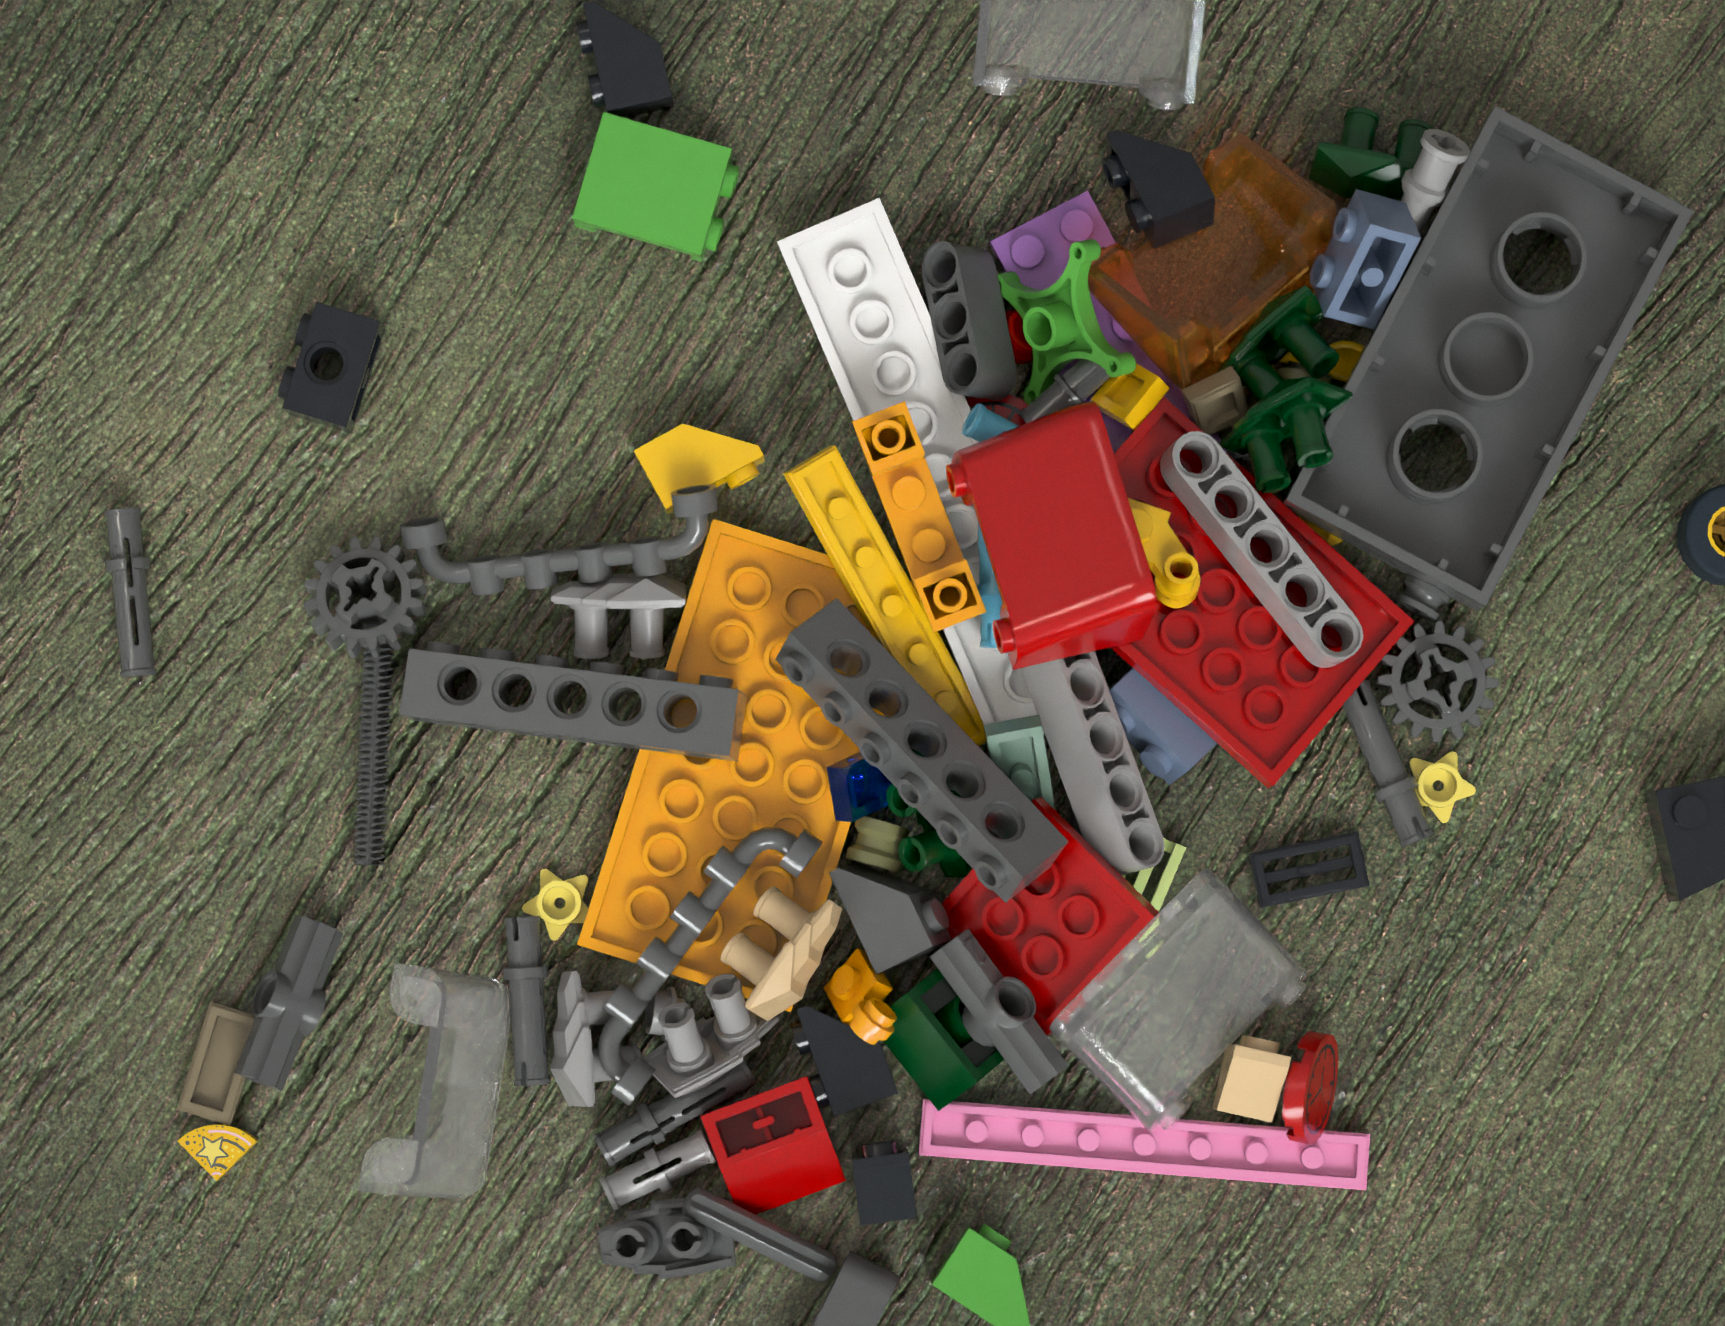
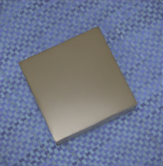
[1182,366,1249,435]

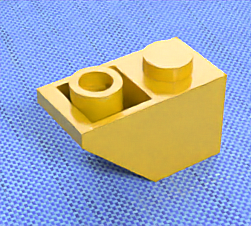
[634,424,765,514]

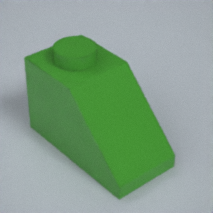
[931,1223,1030,1326]

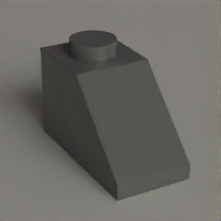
[829,863,952,974]

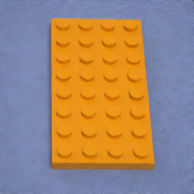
[577,519,917,1012]

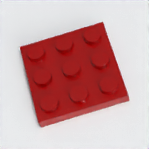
[942,797,1161,1037]

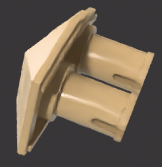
[720,886,842,1021]

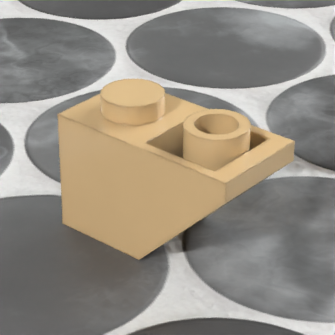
[1212,1035,1291,1123]

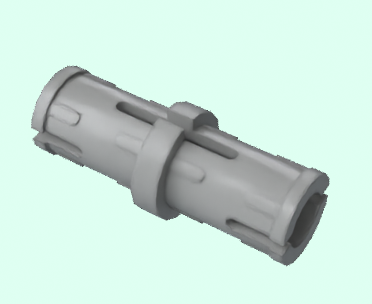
[600,1130,716,1210]

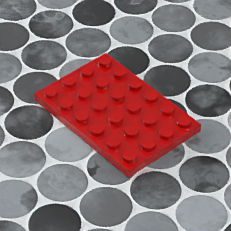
[1110,397,1414,788]

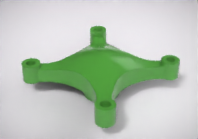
[997,239,1136,405]

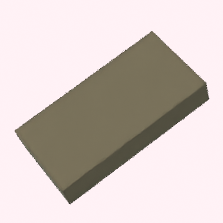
[177,1002,256,1126]

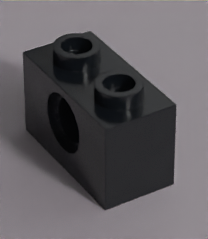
[278,302,385,434]

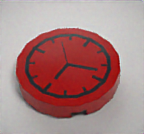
[1282,1031,1339,1144]

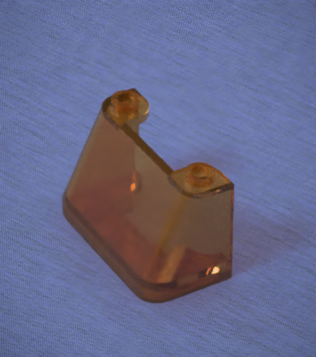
[1088,132,1337,391]

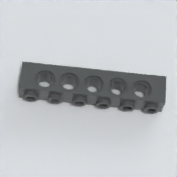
[775,598,1069,903]
[399,641,747,762]

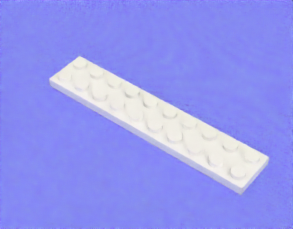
[777,198,1044,734]

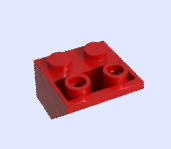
[701,1075,846,1215]

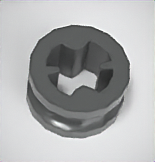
[1393,575,1450,622]

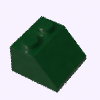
[883,968,1004,1111]

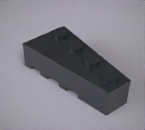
[1644,776,1725,902]

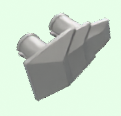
[551,573,686,659]
[550,971,642,1107]
[642,974,779,1098]

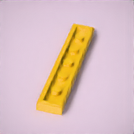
[783,445,986,747]

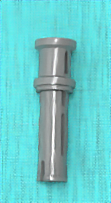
[1401,129,1470,235]

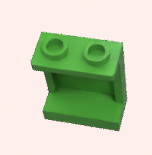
[572,112,740,262]

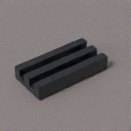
[1247,831,1370,908]

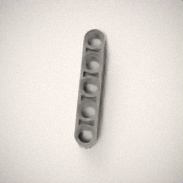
[1160,431,1363,668]
[1021,651,1165,875]

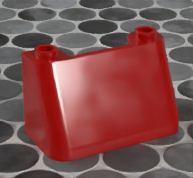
[946,401,1157,670]

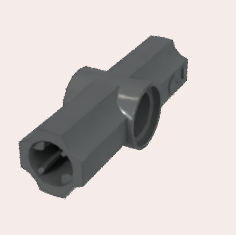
[234,915,343,1091]
[930,929,1069,1094]

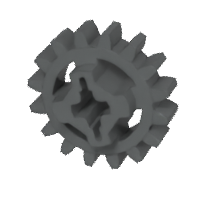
[303,537,427,659]
[1375,621,1499,743]

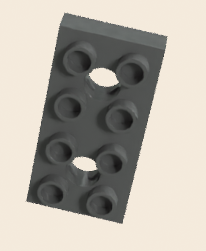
[1282,106,1694,611]

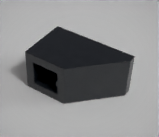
[576,1,674,118]
[1101,130,1215,249]
[790,1006,898,1116]
[852,1140,917,1225]

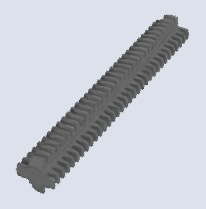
[353,642,394,865]

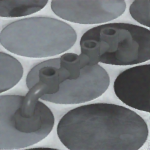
[400,485,719,595]
[597,827,823,1106]

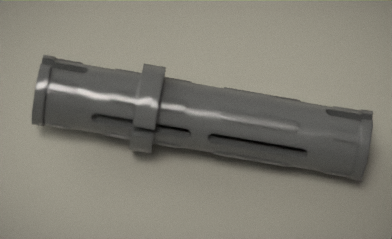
[105,508,156,678]
[1342,680,1435,848]
[503,915,550,1086]
[593,1059,757,1167]

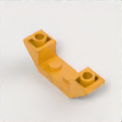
[852,401,986,633]

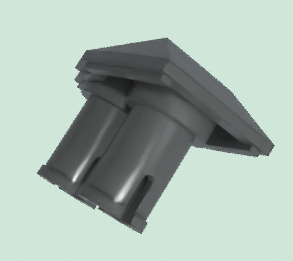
[598,1198,737,1280]

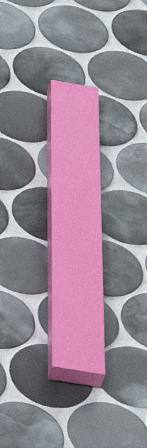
[918,1099,1370,1190]

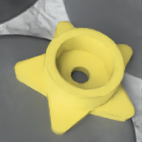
[1409,751,1476,823]
[522,869,588,941]

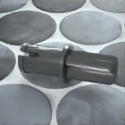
[1019,359,1111,423]

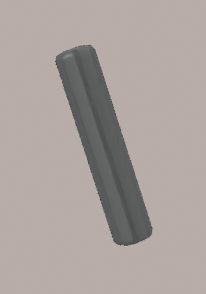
[682,1188,837,1282]

